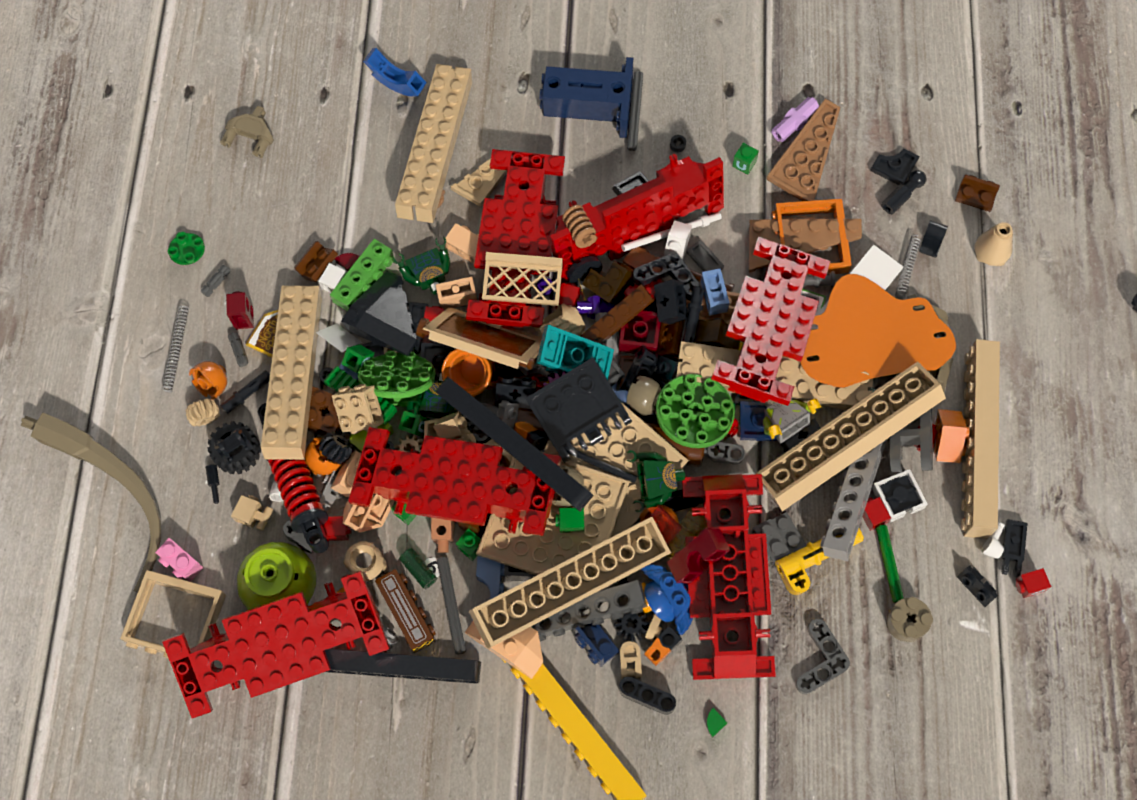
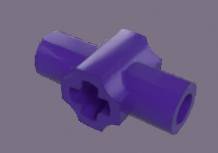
[576,296,615,319]

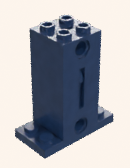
[539,57,634,138]

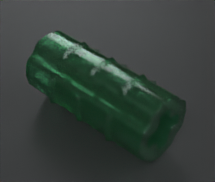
[399,548,438,589]

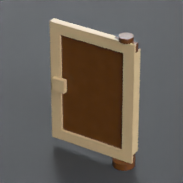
[416,307,542,370]

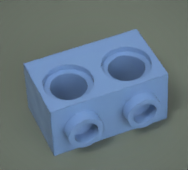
[700,268,729,316]

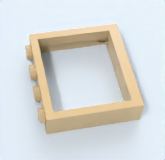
[120,570,226,658]

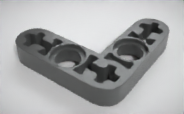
[796,619,850,694]

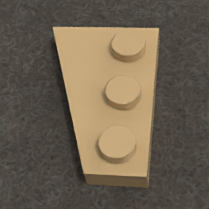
[450,159,507,207]

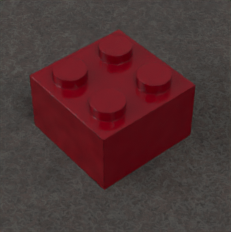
[619,311,661,354]

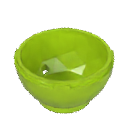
[236,542,316,610]

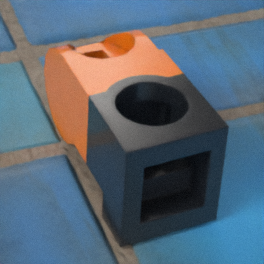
[514,422,548,452]
[644,626,683,666]

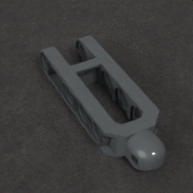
[890,373,933,472]

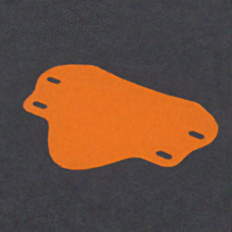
[801,274,956,388]

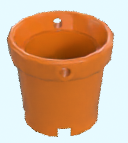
[441,349,496,397]

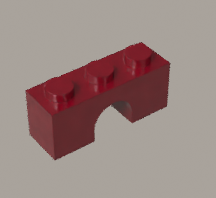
[667,528,730,583]

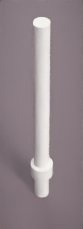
[621,212,722,252]

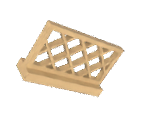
[482,252,563,306]

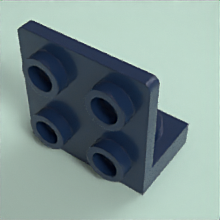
[574,623,620,667]

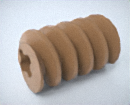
[562,205,597,248]

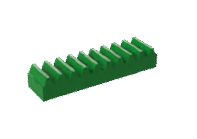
[324,366,397,426]

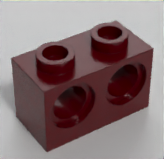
[226,291,254,330]

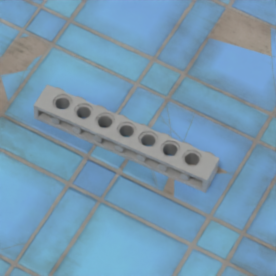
[821,439,887,561]

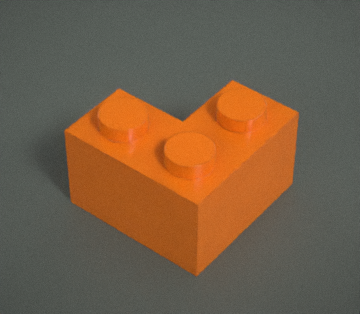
[934,409,969,463]

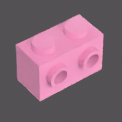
[155,538,203,582]

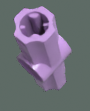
[771,97,819,142]

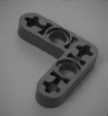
[632,254,701,301]

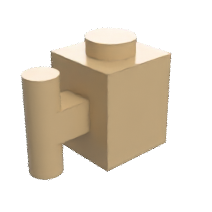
[231,495,273,531]

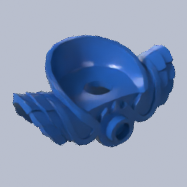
[641,565,693,636]

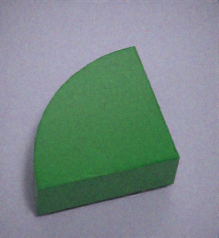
[707,708,727,738]

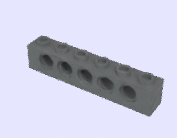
[531,580,648,642]

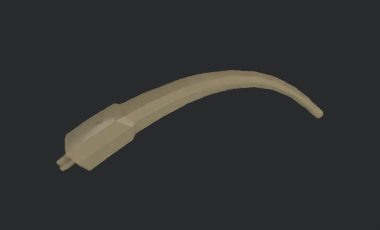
[21,412,161,593]

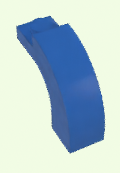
[363,48,427,96]

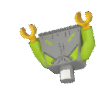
[763,398,821,443]

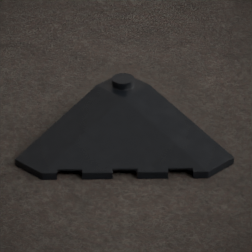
[341,271,418,356]

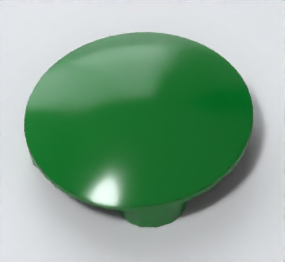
[167,232,205,265]

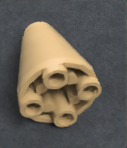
[975,222,1013,266]

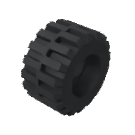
[207,421,261,474]

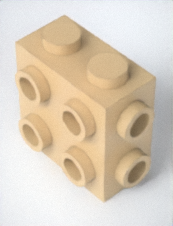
[332,384,384,434]

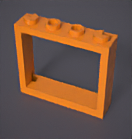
[772,199,852,274]

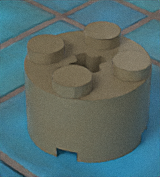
[887,597,933,642]

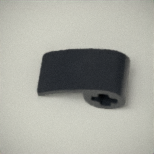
[919,220,948,258]

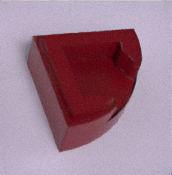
[335,253,360,271]

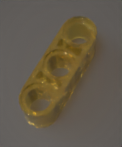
[666,506,704,559]

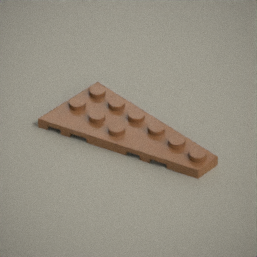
[749,219,862,273]

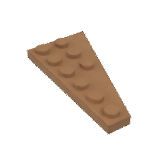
[766,99,841,201]

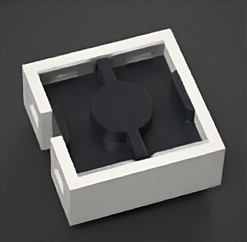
[872,469,928,523]

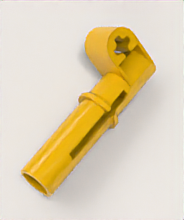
[775,528,864,595]

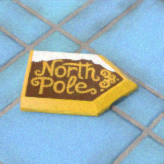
[245,310,278,358]

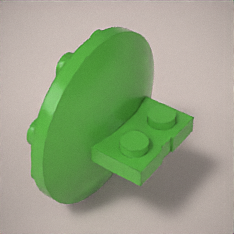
[358,351,436,407]
[656,374,735,448]

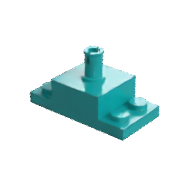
[536,325,614,381]

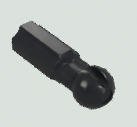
[881,170,927,215]

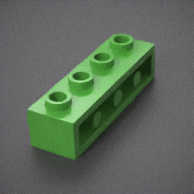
[330,239,394,311]

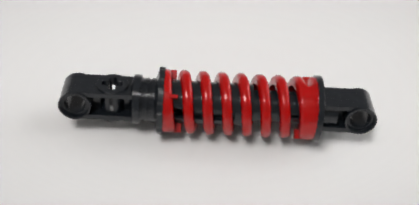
[258,403,329,553]

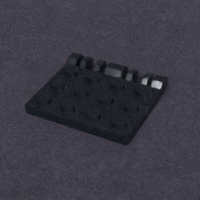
[525,357,632,463]

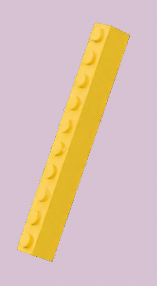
[502,659,647,800]

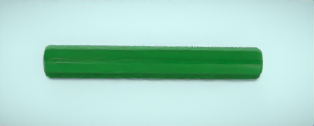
[876,525,904,603]

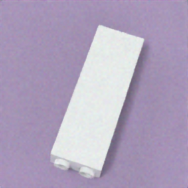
[811,245,903,330]

